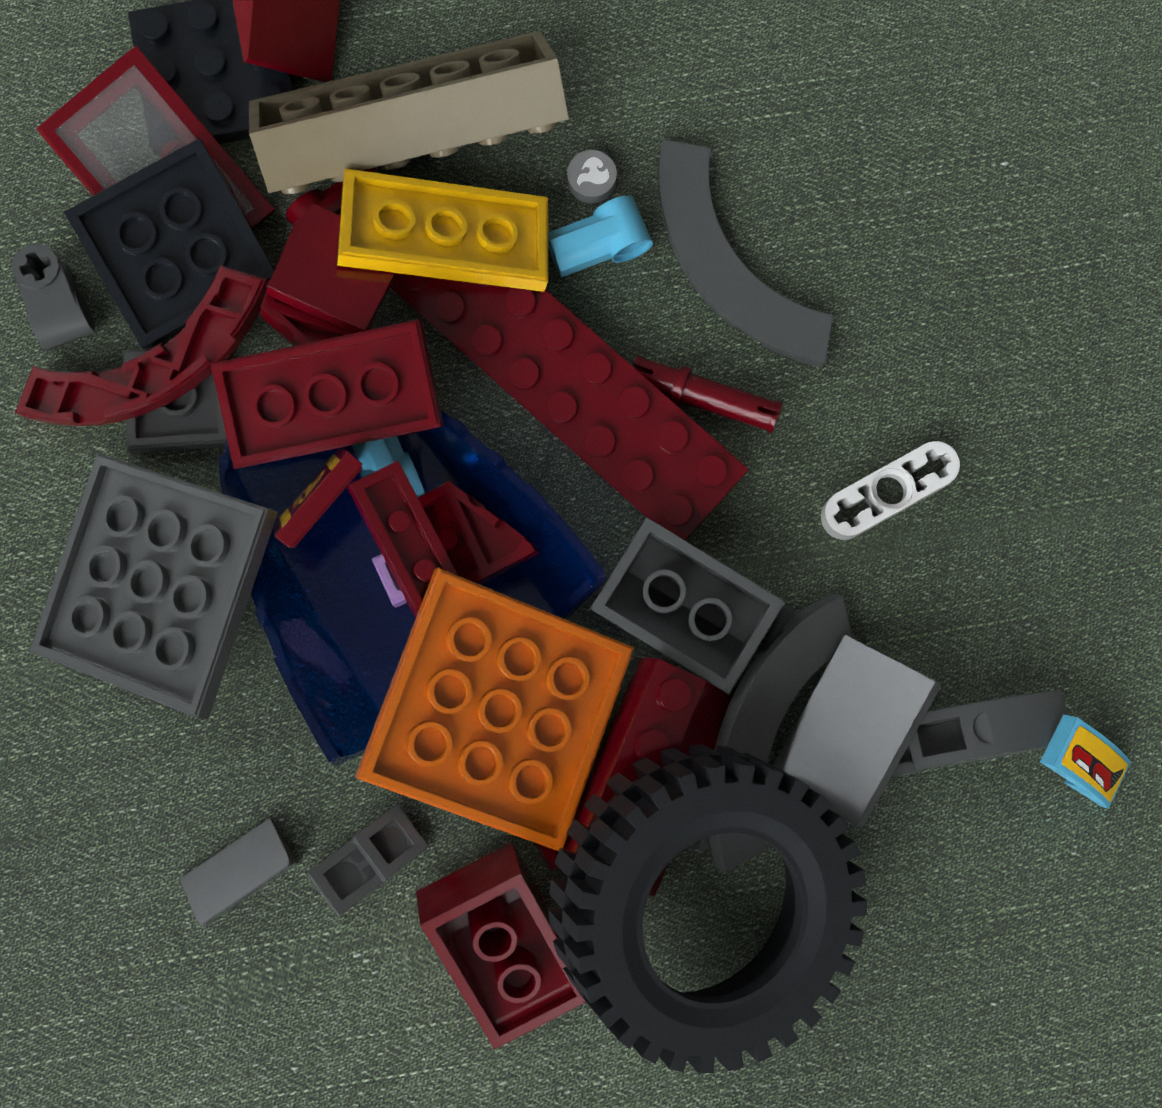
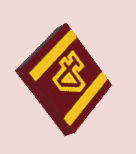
[273,448,362,548]

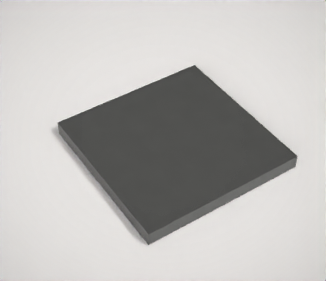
[29,453,278,719]

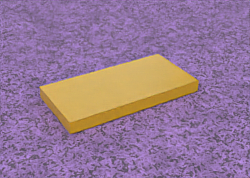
[337,168,548,292]

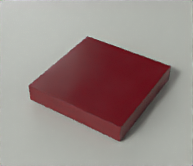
[266,203,398,334]

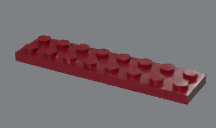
[390,273,749,541]

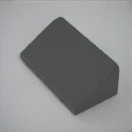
[179,818,300,927]

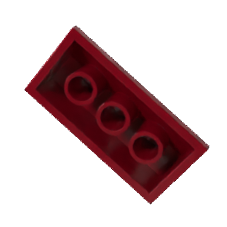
[563,658,732,897]

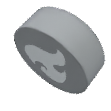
[567,150,617,204]

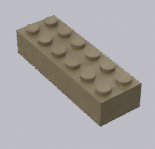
[249,31,569,194]

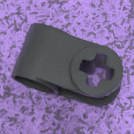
[12,244,96,350]

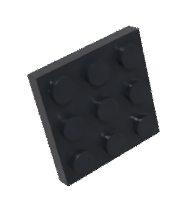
[128,0,294,156]
[64,138,275,349]

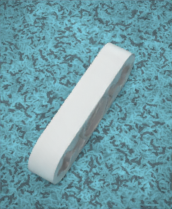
[821,441,960,540]

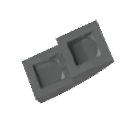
[307,804,429,918]

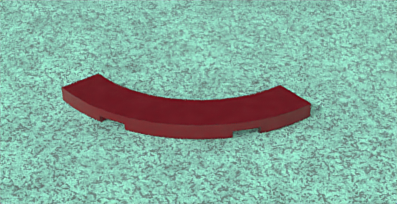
[15,265,269,426]

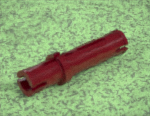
[633,355,783,434]

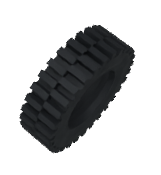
[549,744,867,1073]

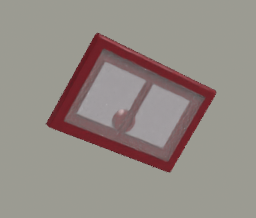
[36,45,276,230]

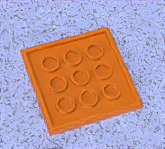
[355,568,634,851]

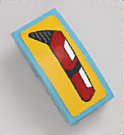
[1040,714,1131,809]

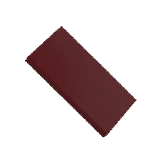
[210,320,444,469]

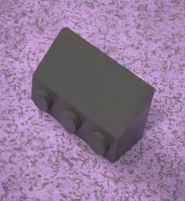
[590,517,785,694]

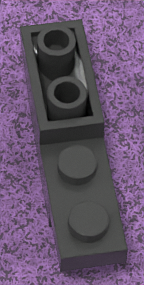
[891,689,1068,778]

